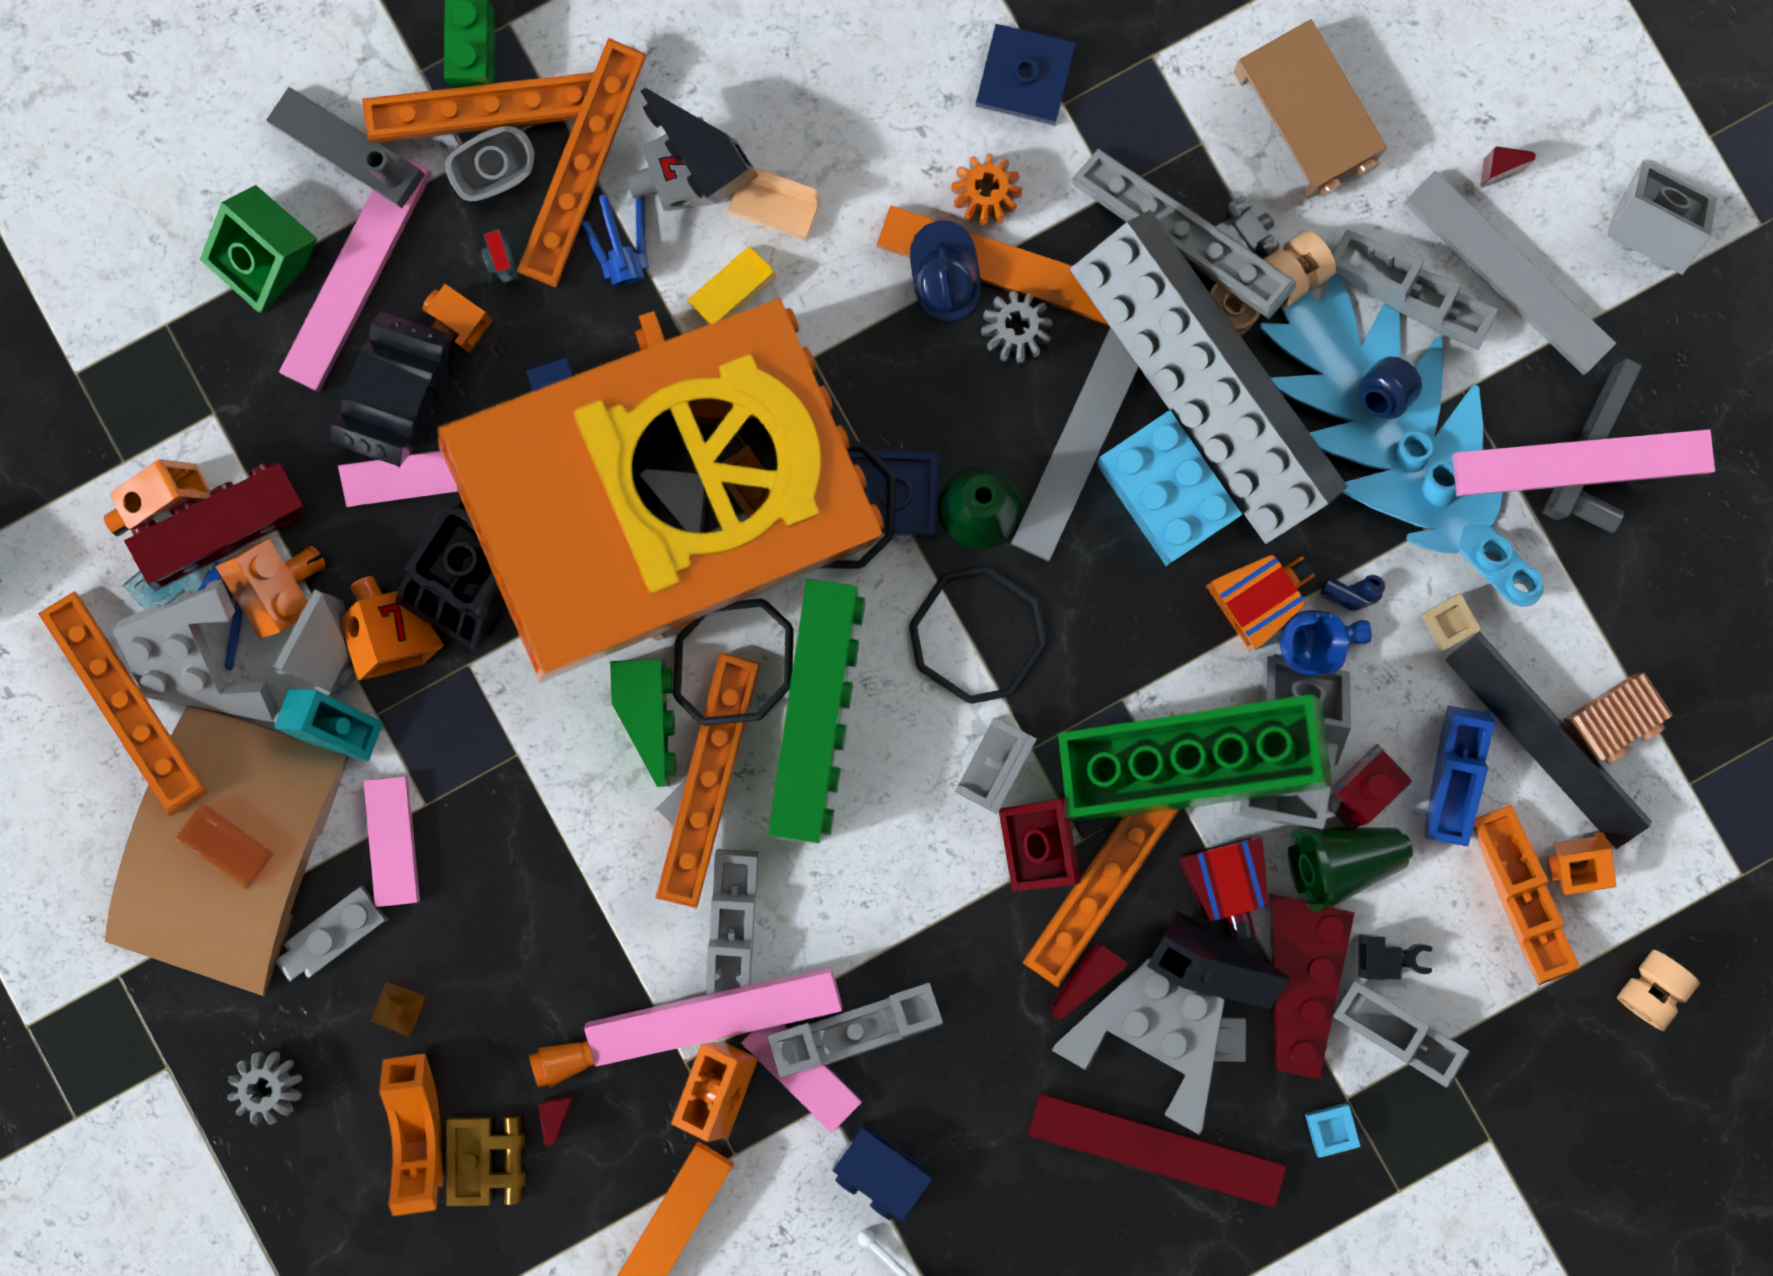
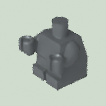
[1216,195,1279,259]

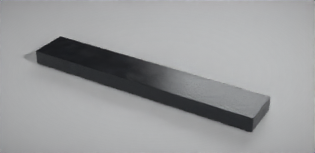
[1445,631,1652,850]

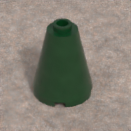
[939,466,1022,550]
[1288,827,1413,912]

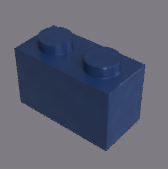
[832,1123,932,1222]

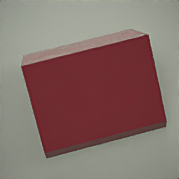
[999,798,1081,892]

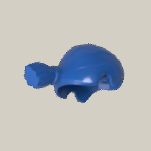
[1280,610,1372,676]

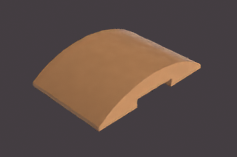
[105,706,349,996]

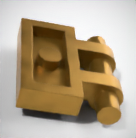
[447,1116,526,1206]

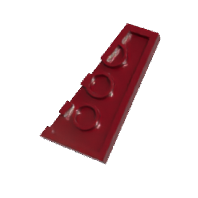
[1269,893,1355,1080]

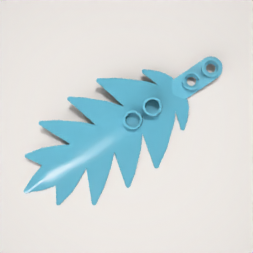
[1260,272,1544,607]

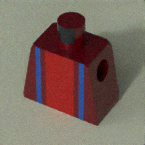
[1328,744,1412,827]
[1178,836,1268,941]

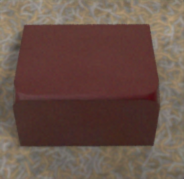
[1480,146,1536,187]
[538,1094,576,1147]

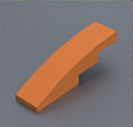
[1473,804,1580,986]
[617,1141,734,1276]

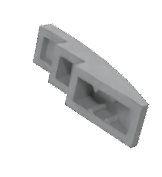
[1333,229,1498,350]
[706,849,759,995]

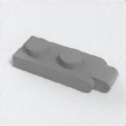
[275,886,389,982]

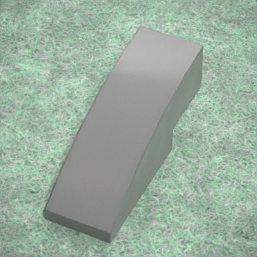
[1333,981,1470,1088]

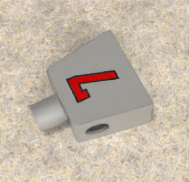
[626,116,730,211]

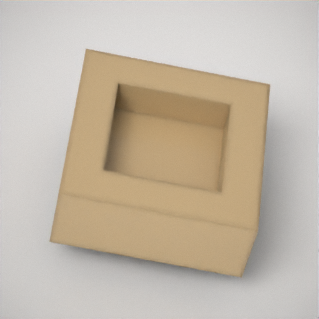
[1420,593,1481,651]

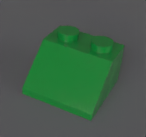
[200,185,317,314]

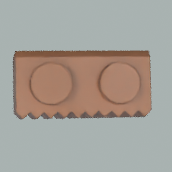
[1564,672,1672,764]

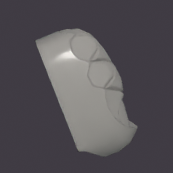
[445,126,535,201]

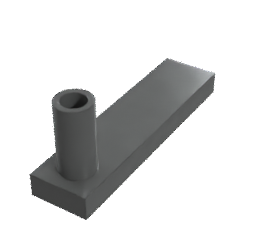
[266,87,425,209]
[1542,358,1642,533]

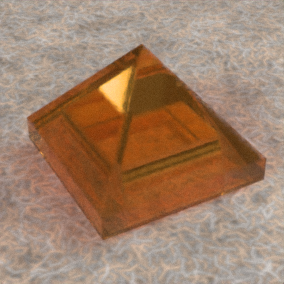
[370,982,426,1037]

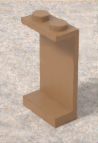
[1233,19,1387,199]

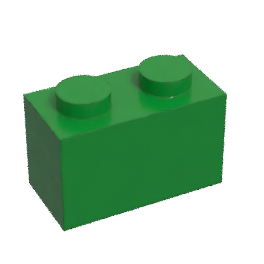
[444,0,495,88]

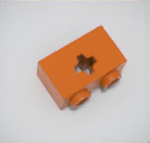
[671,1041,759,1142]

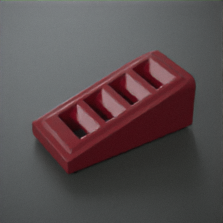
[1049,942,1128,1020]

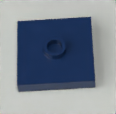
[975,24,1076,126]

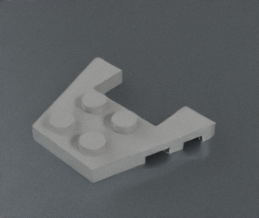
[113,580,278,721]
[1052,958,1225,1135]

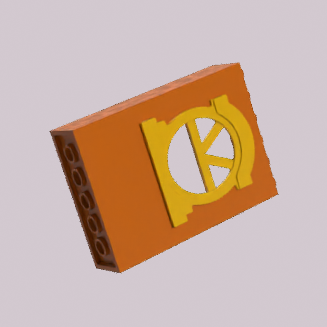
[439,298,884,683]

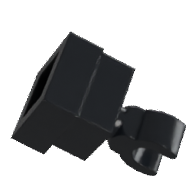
[1358,934,1433,980]

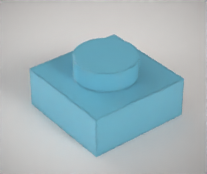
[1305,1103,1360,1158]

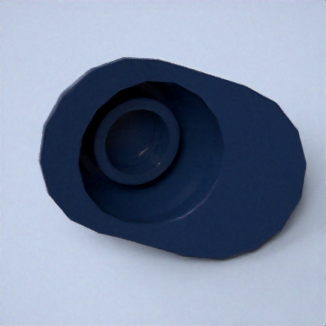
[910,220,981,321]

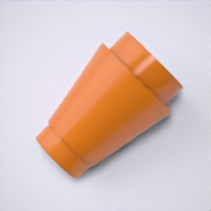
[529,1041,595,1088]

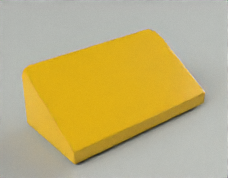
[687,246,777,325]

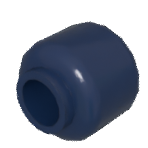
[1358,356,1422,419]

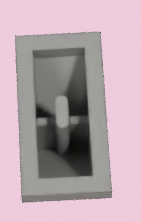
[639,469,707,534]

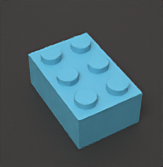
[1096,410,1242,566]

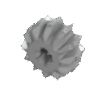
[981,291,1053,363]
[227,1051,302,1124]

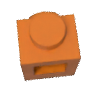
[422,284,493,354]
[1547,832,1617,895]

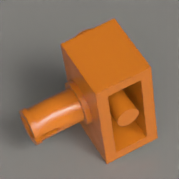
[215,538,325,639]

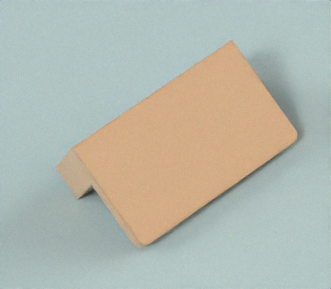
[728,167,821,241]

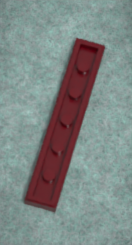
[1028,1092,1286,1208]

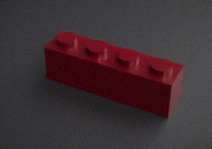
[124,462,308,592]

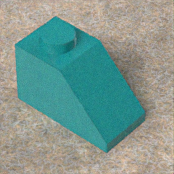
[274,689,383,761]

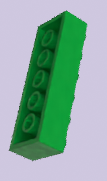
[768,579,866,843]
[1058,694,1333,823]

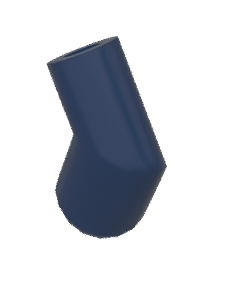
[1319,575,1385,611]

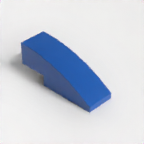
[1425,705,1495,847]

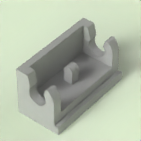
[955,718,1037,814]

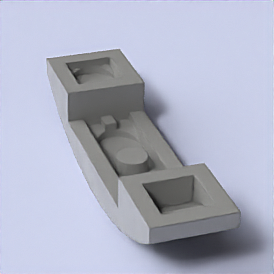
[767,982,943,1078]

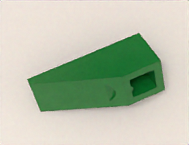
[610,659,677,787]

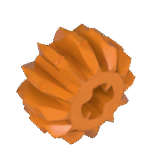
[951,153,1022,226]

